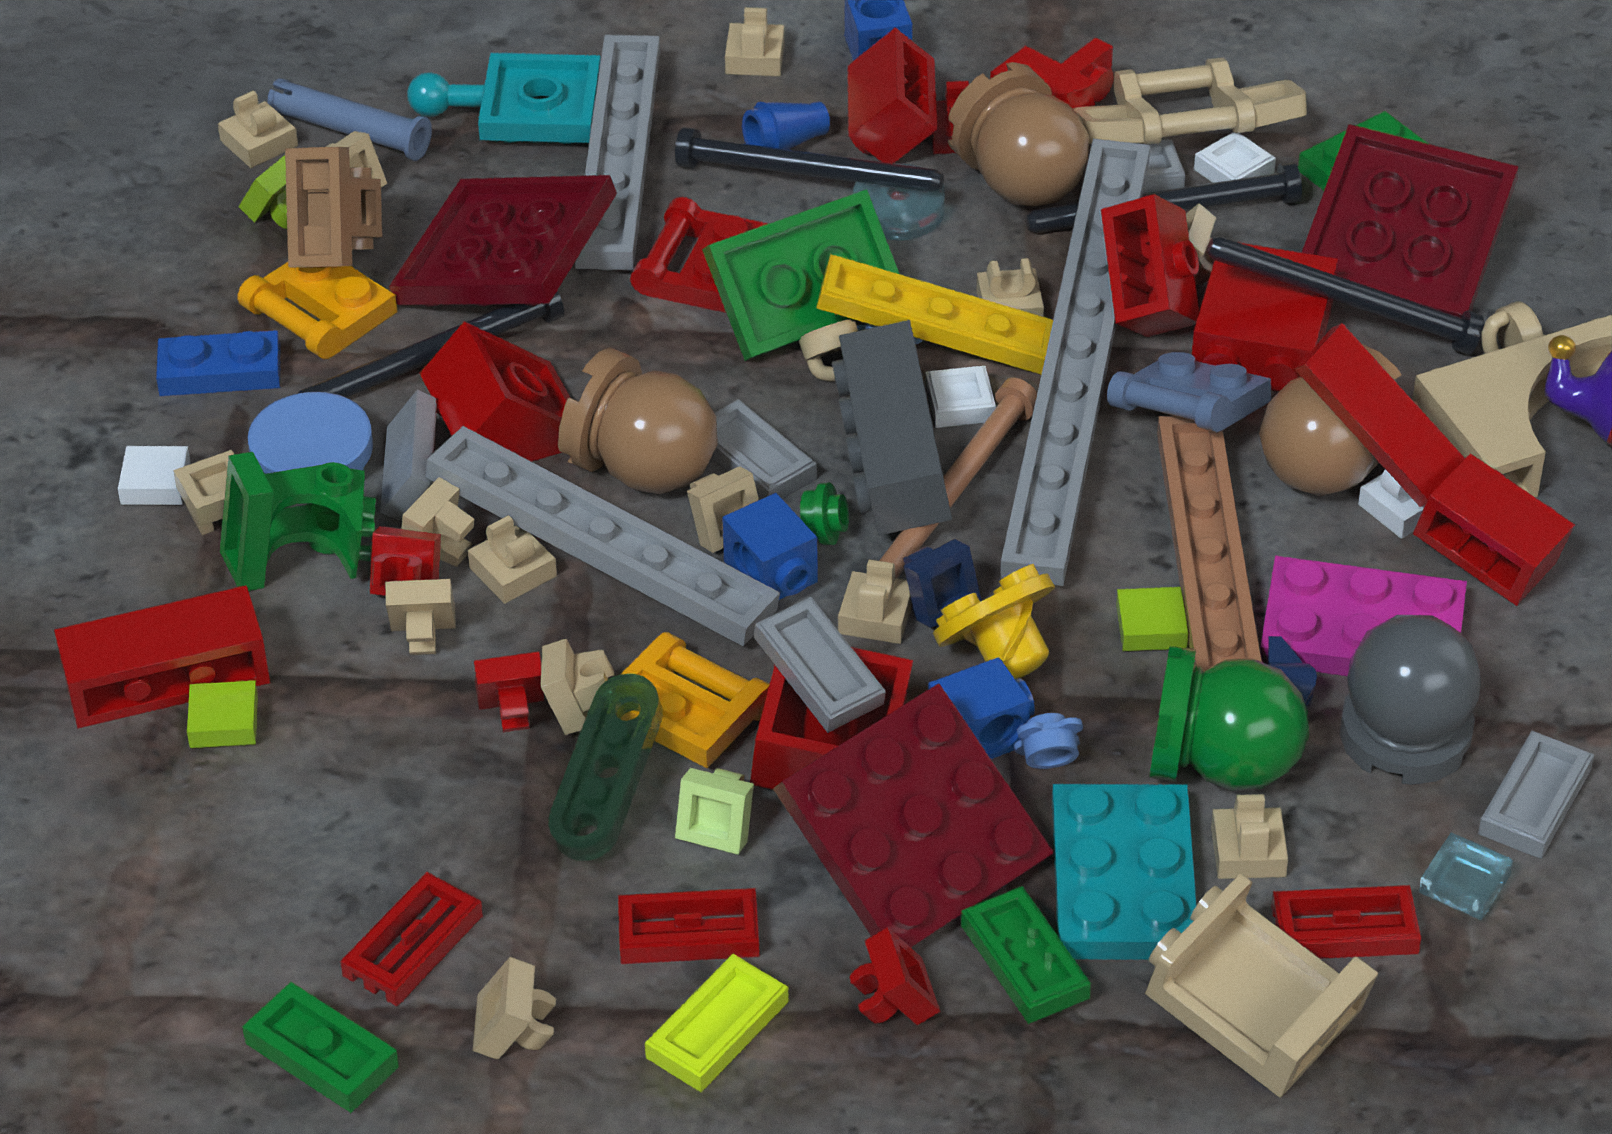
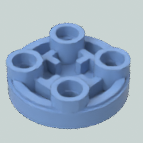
[248,392,373,474]

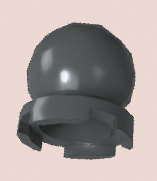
[1339,615,1481,785]

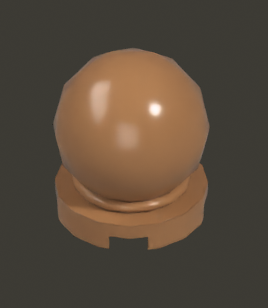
[948,62,1089,207]
[1259,344,1419,496]
[558,347,718,494]

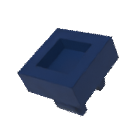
[903,539,982,628]

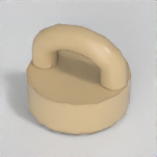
[1482,301,1543,353]
[799,319,858,382]

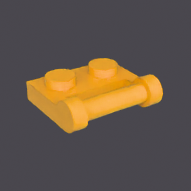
[237,262,397,359]
[600,632,769,769]

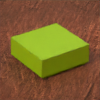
[1116,587,1188,651]
[187,681,258,748]

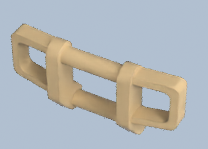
[1074,57,1307,145]

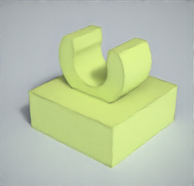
[675,768,754,855]

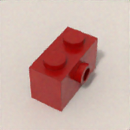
[848,28,937,164]
[1101,194,1199,337]
[1413,453,1575,606]

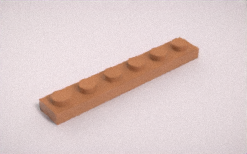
[1157,416,1262,671]

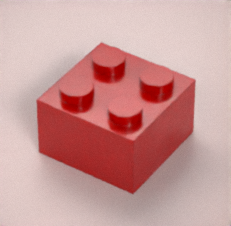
[750,647,913,789]

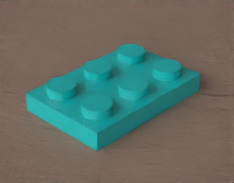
[1052,784,1196,960]

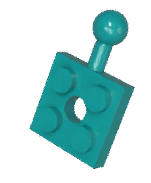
[407,53,601,144]

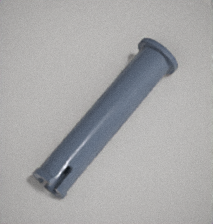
[267,78,432,161]

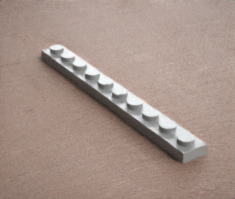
[1001,139,1150,586]

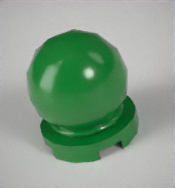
[1149,646,1310,791]

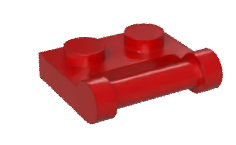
[630,197,768,313]

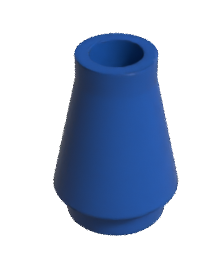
[742,102,830,150]

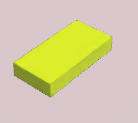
[645,954,789,1092]

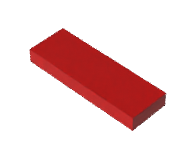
[1295,323,1465,507]

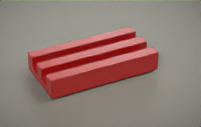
[340,872,483,1007]
[1271,885,1421,959]
[618,888,760,964]

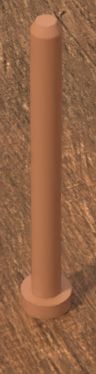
[879,378,1037,578]

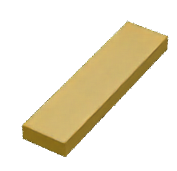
[816,254,1053,374]

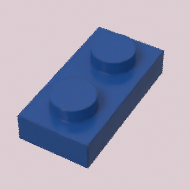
[156,330,281,396]

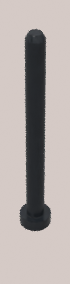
[675,127,944,193]
[1026,162,1302,233]
[1207,237,1484,355]
[298,290,565,398]

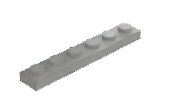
[575,35,660,271]
[425,426,780,646]

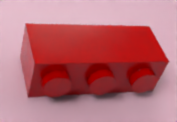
[54,585,270,729]

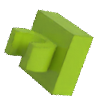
[238,155,287,229]

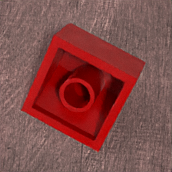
[419,321,571,462]

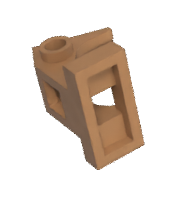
[285,147,382,268]

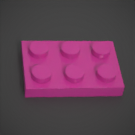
[1260,556,1467,676]

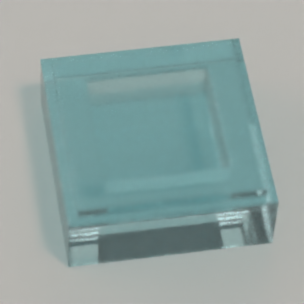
[1419,832,1513,920]

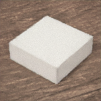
[1194,132,1276,183]
[925,366,996,428]
[118,446,190,505]

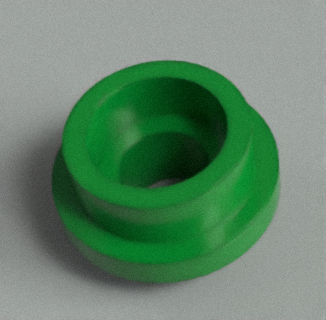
[800,482,849,546]

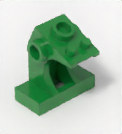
[220,452,376,591]

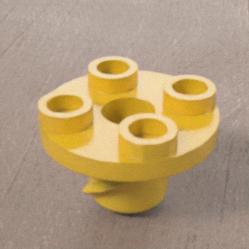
[932,564,1055,679]

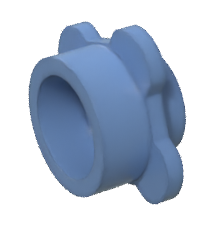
[1014,713,1083,769]

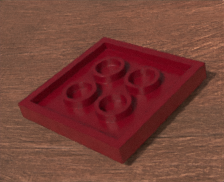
[1301,124,1519,317]
[389,175,617,306]
[773,683,1054,948]

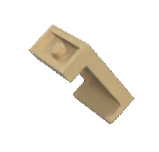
[1145,874,1379,1098]

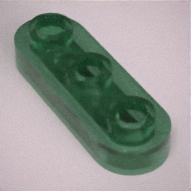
[548,673,663,861]

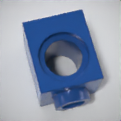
[844,0,912,61]
[722,493,818,600]
[928,657,1035,759]

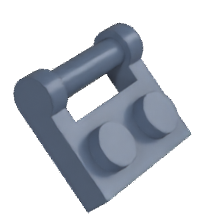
[1107,352,1271,432]

